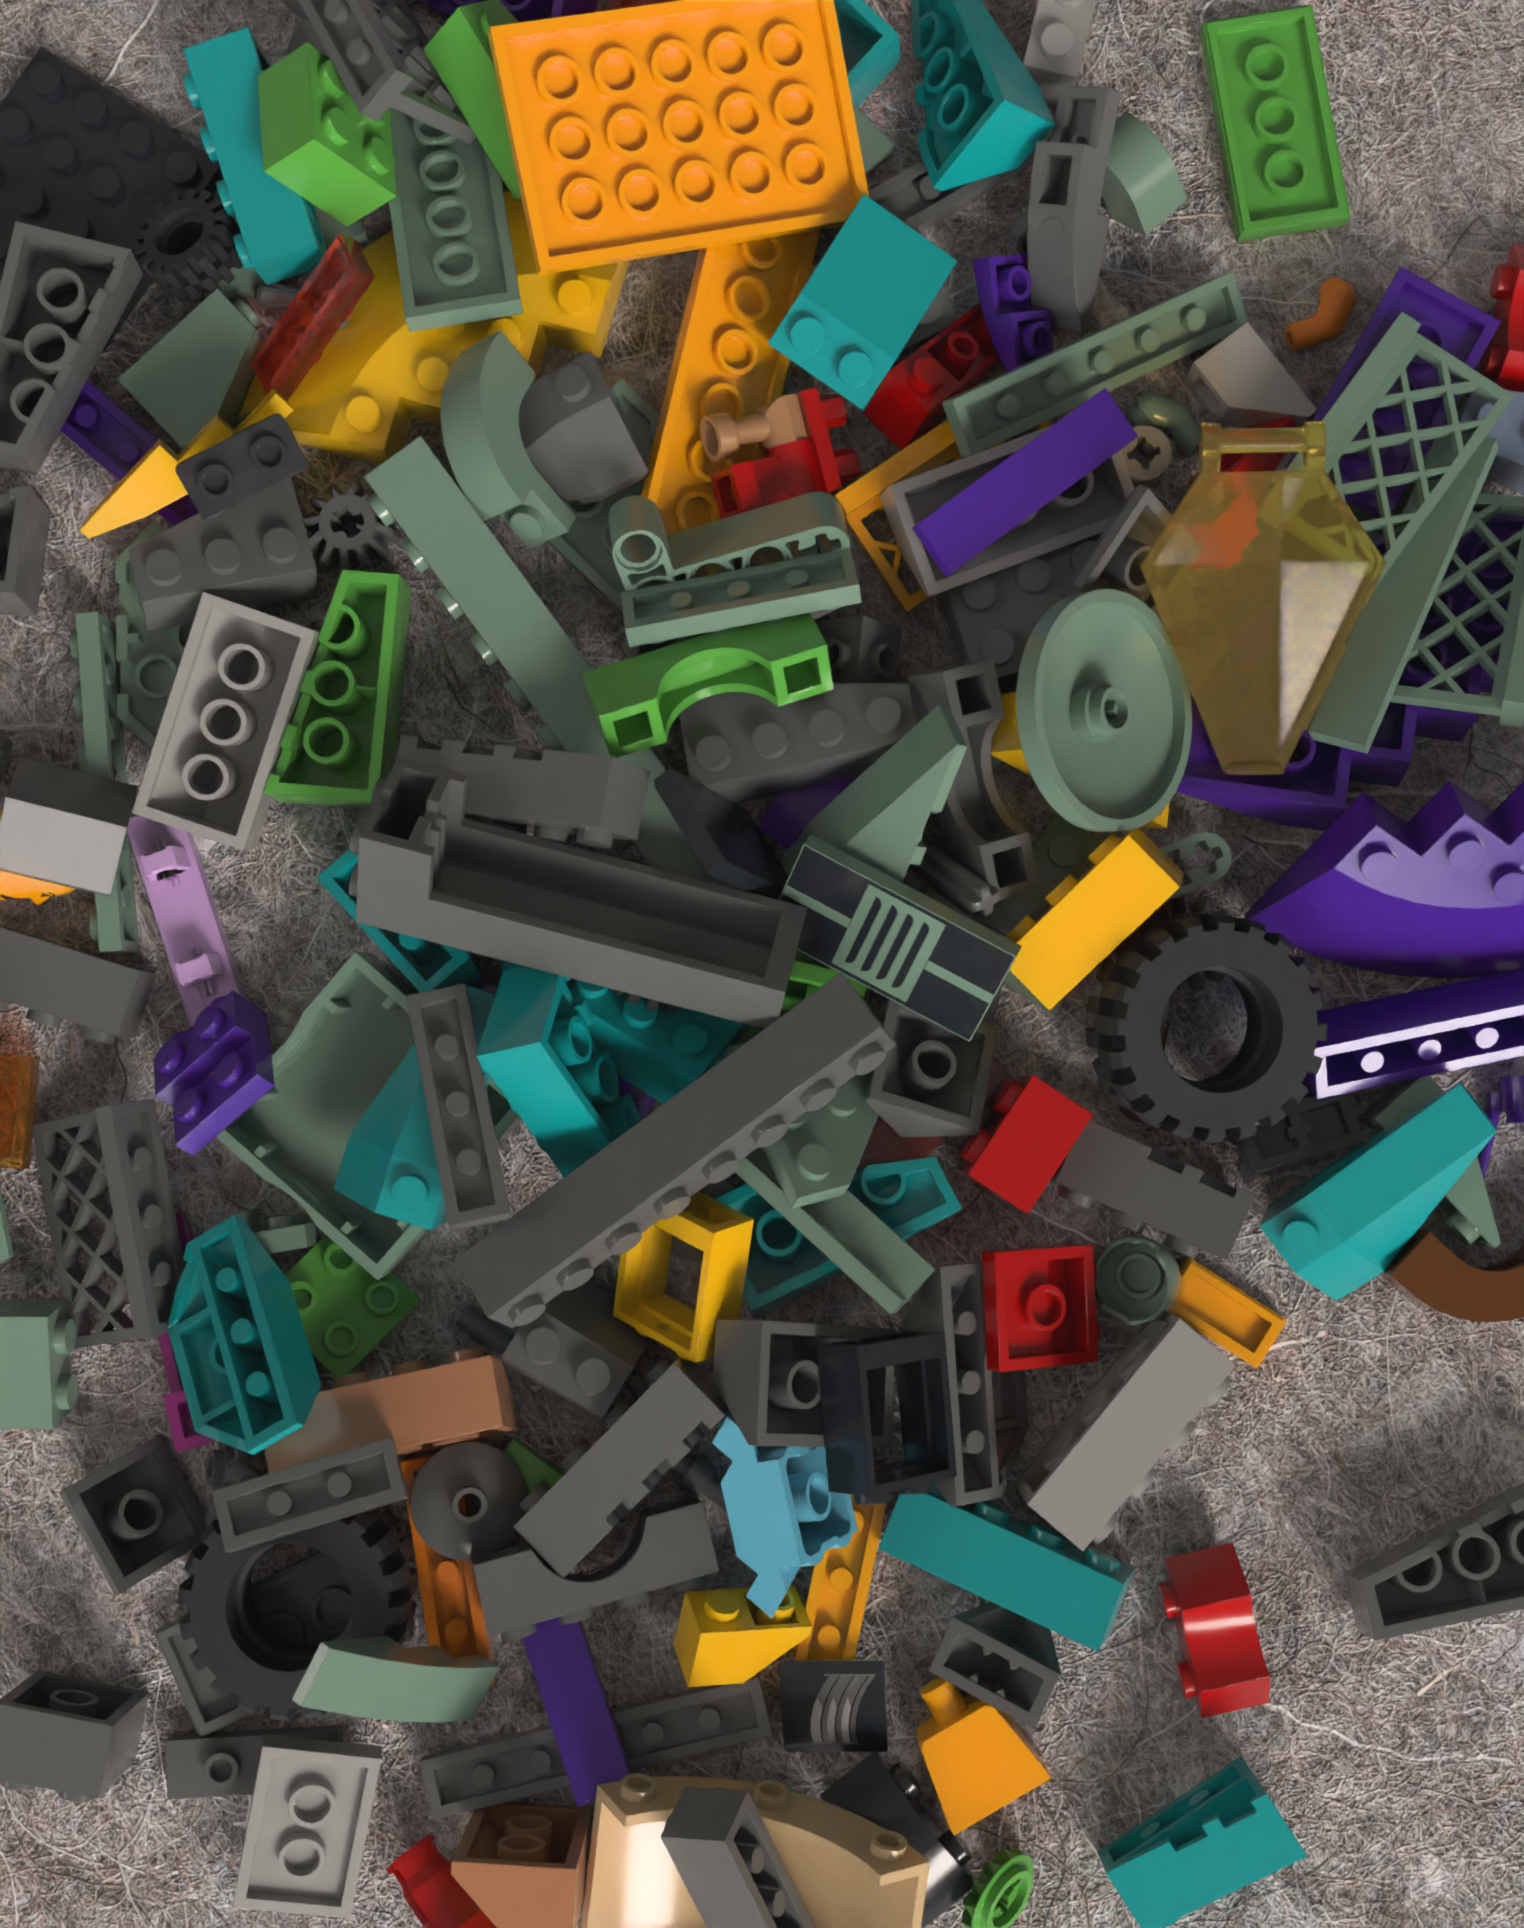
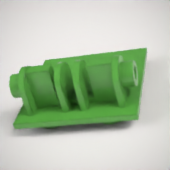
[284,1235,421,1378]

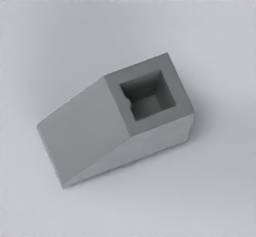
[1183,322,1317,431]

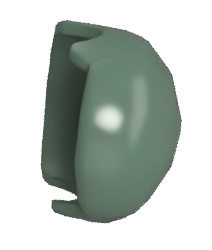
[1095,1235,1182,1327]

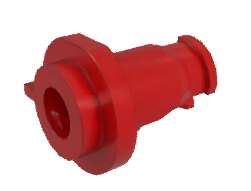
[386,1832,497,1928]

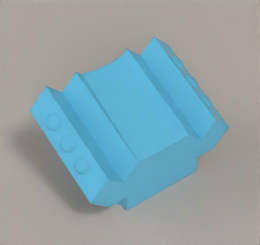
[712,1411,858,1618]

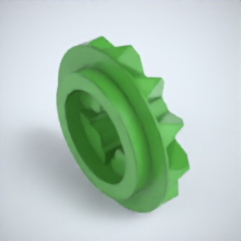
[961,1847,1034,1928]

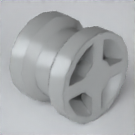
[1121,425,1172,490]

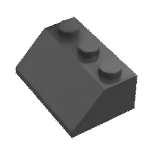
[713,1319,896,1448]

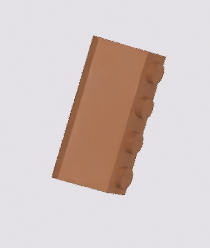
[265,1347,523,1474]

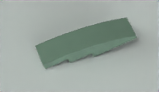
[292,1636,500,1723]

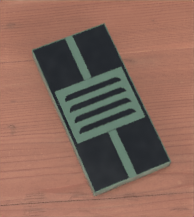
[779,834,1022,1042]

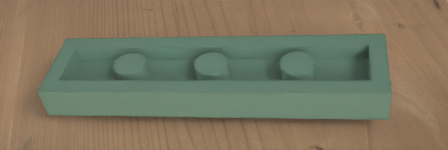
[620,548,862,647]

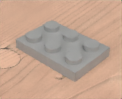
[232,1734,382,1918]

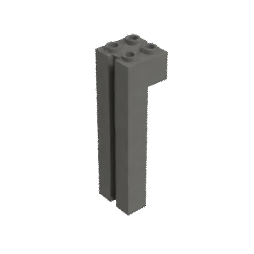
[349,757,808,1029]

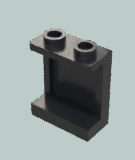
[174,410,310,522]

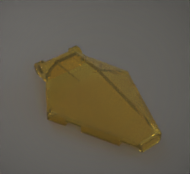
[1139,421,1386,775]

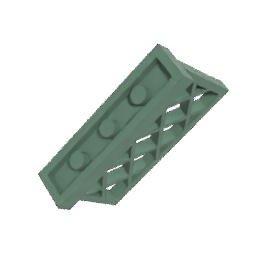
[1257,312,1515,588]
[1390,493,1524,728]

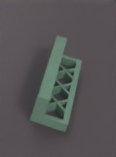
[735,1147,936,1314]

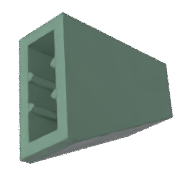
[118,288,269,447]

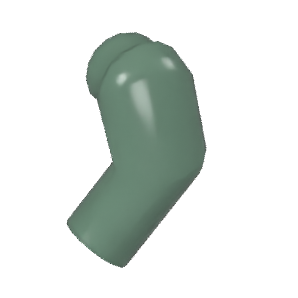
[1127,392,1209,456]

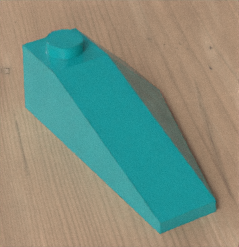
[333,982,496,1231]

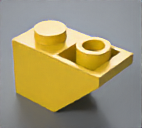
[673,1585,812,1687]

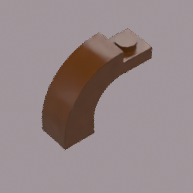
[1380,1229,1524,1322]

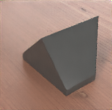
[928,1602,1061,1729]

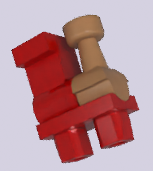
[700,387,862,519]

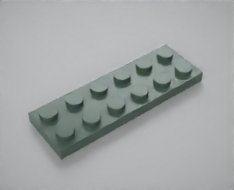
[389,33,523,332]

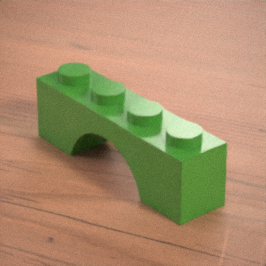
[582,613,834,758]

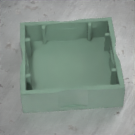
[216,951,523,1280]

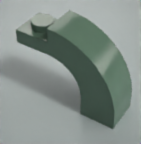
[440,330,576,549]

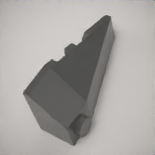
[439,351,650,523]

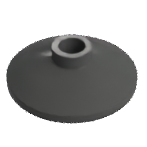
[410,1441,527,1560]

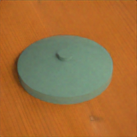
[1016,589,1192,832]

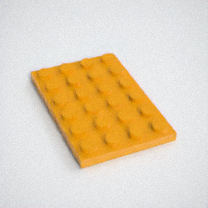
[488,0,869,275]

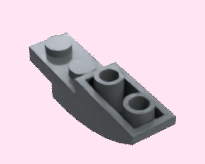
[1027,85,1121,334]

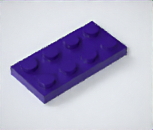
[1285,267,1501,519]

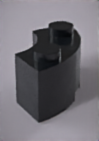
[820,1751,975,1928]

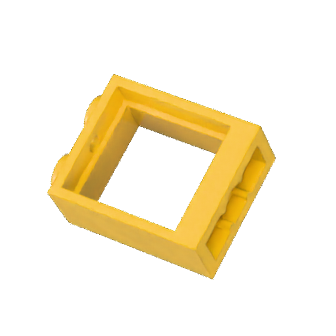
[613,1191,754,1363]

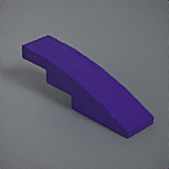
[912,388,1139,577]

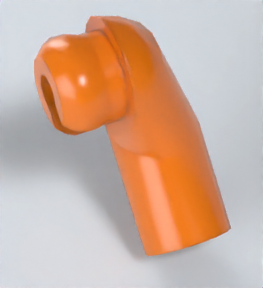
[1284,276,1356,352]

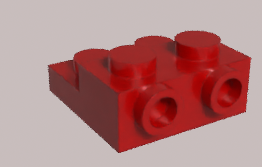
[982,1243,1100,1372]

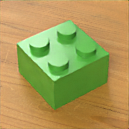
[258,42,397,227]

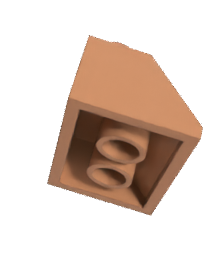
[451,1801,593,1928]

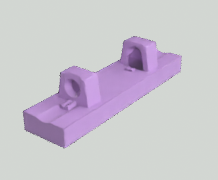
[127,815,246,1027]

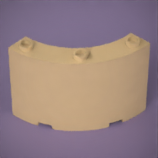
[581,1773,930,1928]

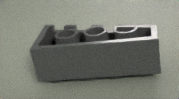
[0,221,143,475]

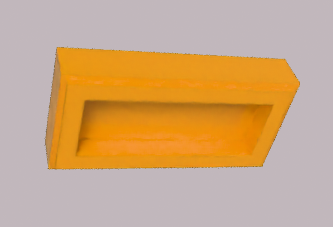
[1168,1256,1287,1368]

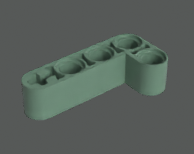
[608,491,850,591]

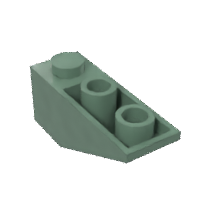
[1360,1076,1501,1249]

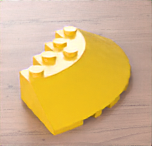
[238,190,630,466]

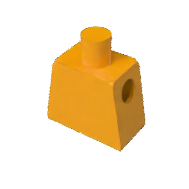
[916,1677,1051,1835]

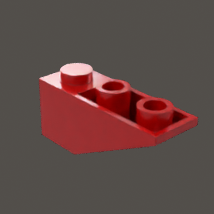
[863,303,1002,450]

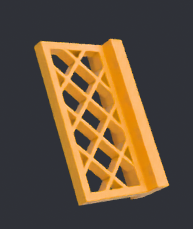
[834,419,1052,613]

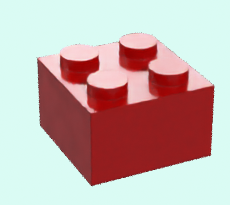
[957,1075,1093,1214]

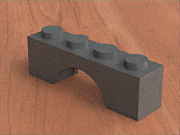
[908,659,1041,901]
[471,1495,719,1641]

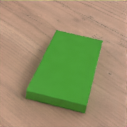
[1199,5,1351,243]

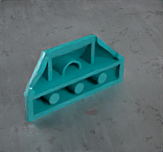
[167,1215,321,1455]

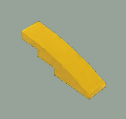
[80,388,294,538]

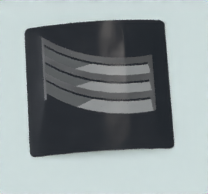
[780,1660,888,1752]

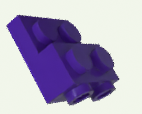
[153,990,275,1156]

